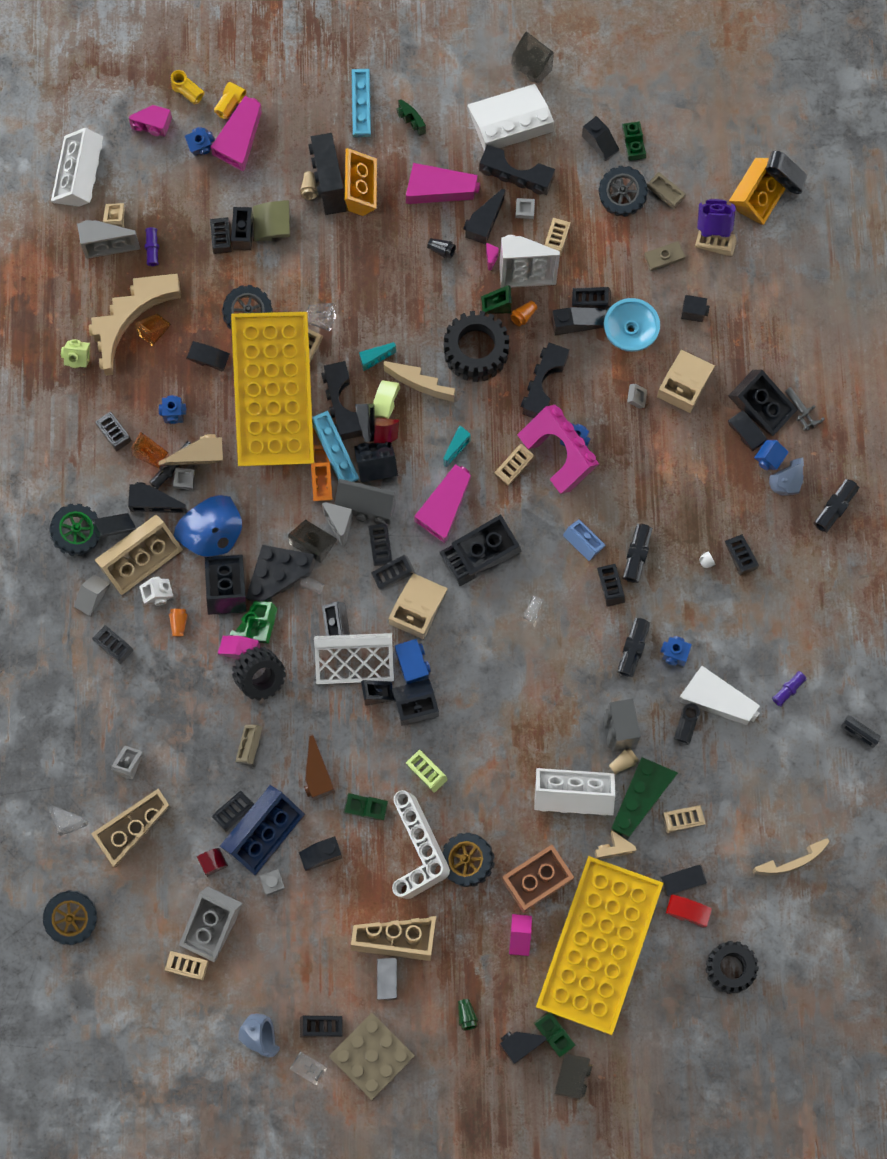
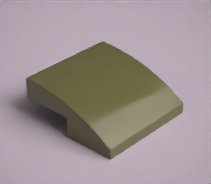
[253,200,290,241]

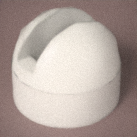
[699,551,716,568]

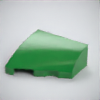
[230,601,278,644]

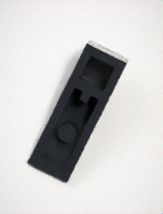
[463,189,506,245]
[551,307,607,336]
[128,482,188,513]

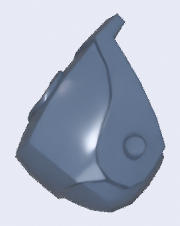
[769,458,804,496]
[238,1013,280,1057]

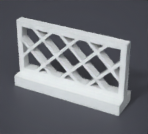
[314,633,394,684]

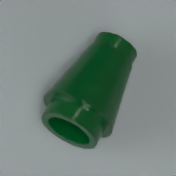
[458,999,478,1031]

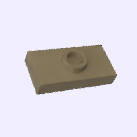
[647,172,686,209]
[644,241,685,271]
[235,724,262,764]

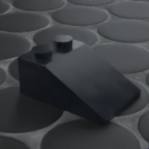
[728,369,798,436]
[451,514,522,576]
[205,555,246,615]

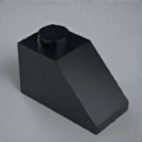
[582,116,619,161]
[299,836,342,871]
[499,1031,547,1065]

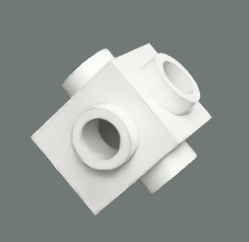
[139,577,173,606]

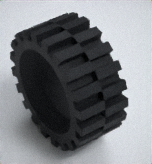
[444,311,509,382]

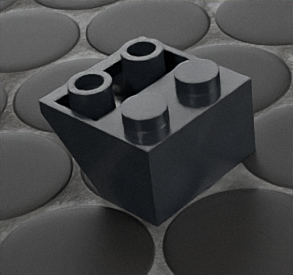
[354,441,398,483]
[392,679,439,726]

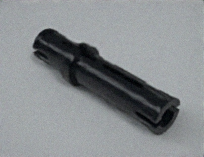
[149,441,191,490]

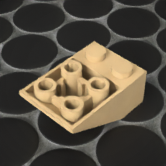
[657,350,715,413]
[388,573,448,640]

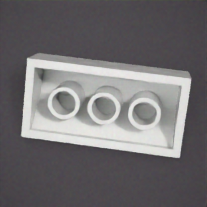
[51,128,103,206]
[534,768,615,816]

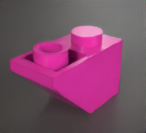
[129,105,172,137]

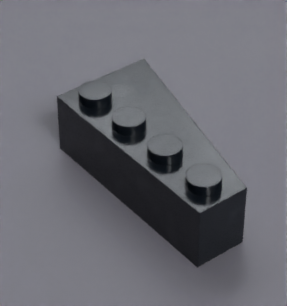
[308,132,347,215]

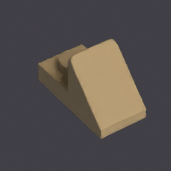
[103,203,125,228]
[594,831,636,860]

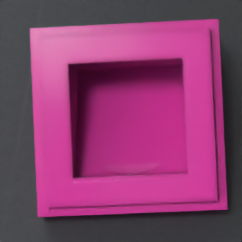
[486,243,499,271]

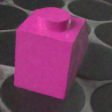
[218,636,260,659]

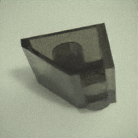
[511,31,554,85]

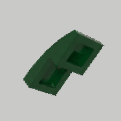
[343,793,388,821]
[534,1012,576,1057]

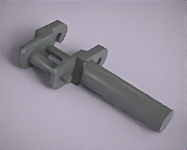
[785,387,825,431]

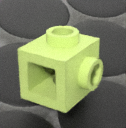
[61,339,90,368]

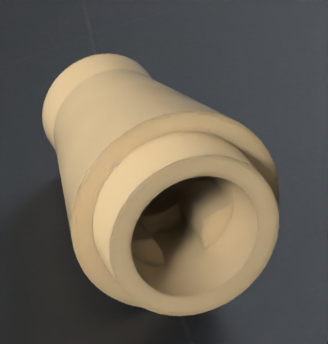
[300,171,318,200]
[609,748,639,775]

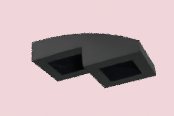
[186,341,230,372]
[728,410,767,451]
[661,864,707,896]

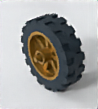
[442,833,495,887]
[43,890,97,945]

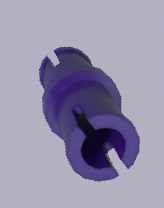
[145,227,159,266]
[772,671,807,707]

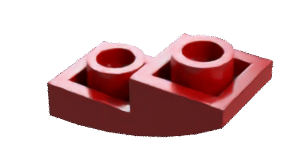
[666,895,712,928]

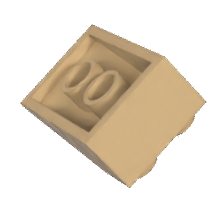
[159,434,223,466]

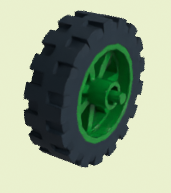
[49,503,100,556]

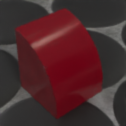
[374,418,399,443]
[197,848,228,877]

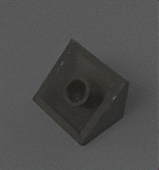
[288,519,337,563]

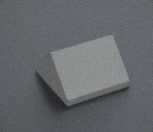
[322,502,353,547]

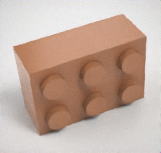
[502,845,574,913]

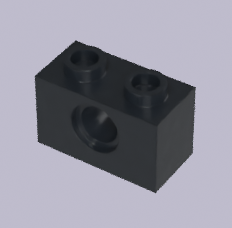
[231,207,253,250]

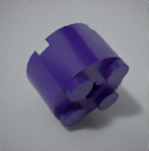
[697,199,736,237]

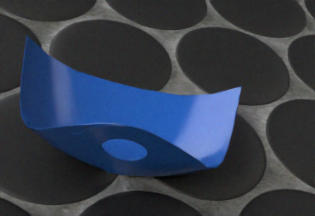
[173,495,242,557]

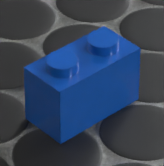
[395,639,431,685]

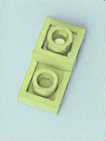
[373,380,400,419]

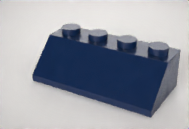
[220,785,305,875]

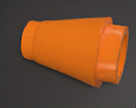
[511,301,537,326]
[169,609,188,637]

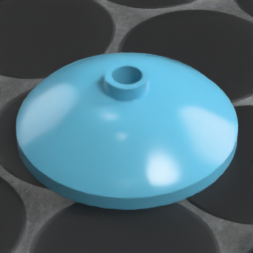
[604,298,660,352]

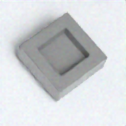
[515,198,535,219]
[627,384,647,408]
[173,468,195,490]
[260,869,285,895]

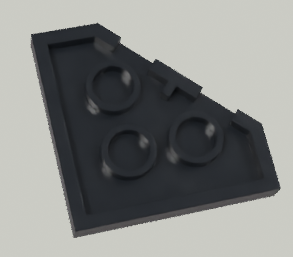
[246,545,316,602]

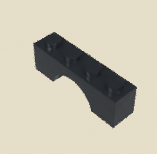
[479,144,555,196]
[520,342,570,418]
[321,361,362,440]

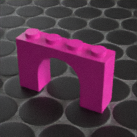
[517,405,599,494]

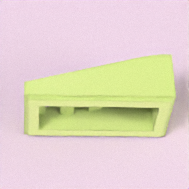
[406,749,448,793]

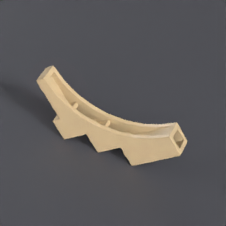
[89,274,181,376]

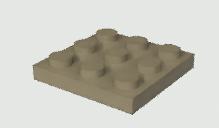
[329,1013,415,1100]

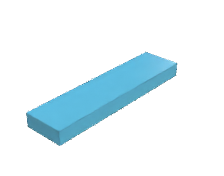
[352,69,371,137]
[312,411,360,482]

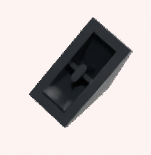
[361,680,395,706]

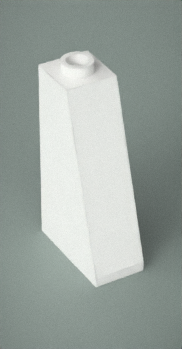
[678,666,760,725]

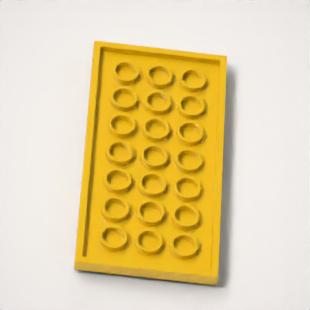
[231,312,314,467]
[536,856,663,1036]

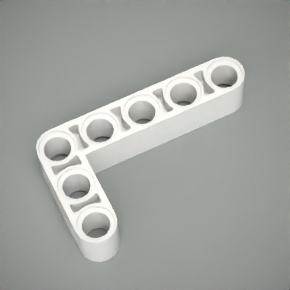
[392,790,450,899]

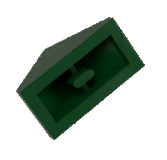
[481,285,512,314]

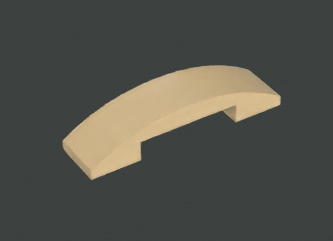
[752,838,829,876]

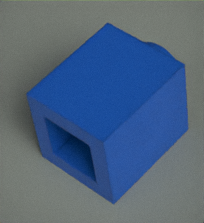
[754,440,789,470]

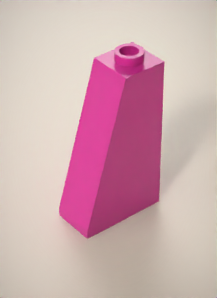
[211,96,262,171]
[406,163,480,204]
[414,464,471,544]

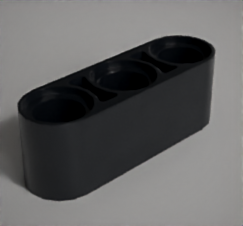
[766,151,807,194]

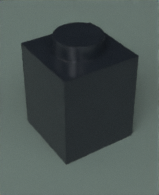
[681,295,710,322]

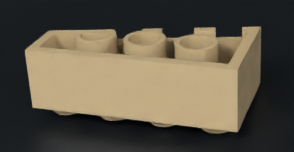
[91,789,170,867]
[351,916,436,961]

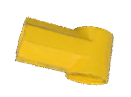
[171,70,205,105]
[214,82,247,119]

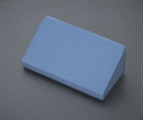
[563,520,606,561]

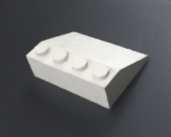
[467,84,554,151]
[499,235,560,288]

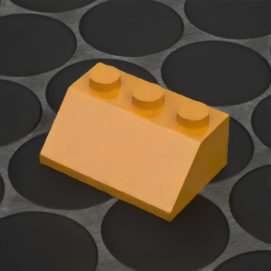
[345,148,377,216]
[729,158,786,225]

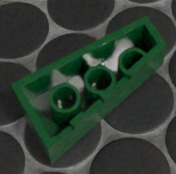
[610,757,678,840]

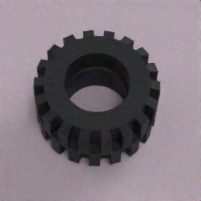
[232,646,286,701]
[705,941,759,994]

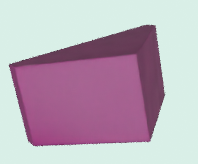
[509,914,532,956]

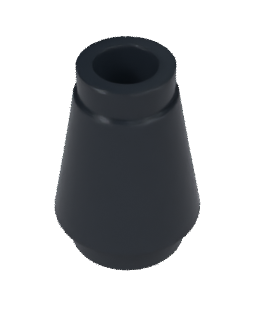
[427,238,456,259]

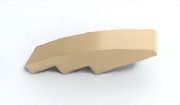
[384,361,455,402]

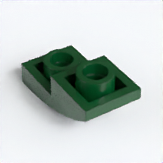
[396,99,426,136]
[622,121,646,161]

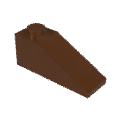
[304,735,335,801]

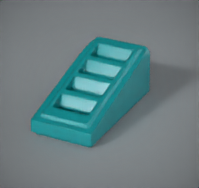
[359,342,396,371]
[443,426,471,467]

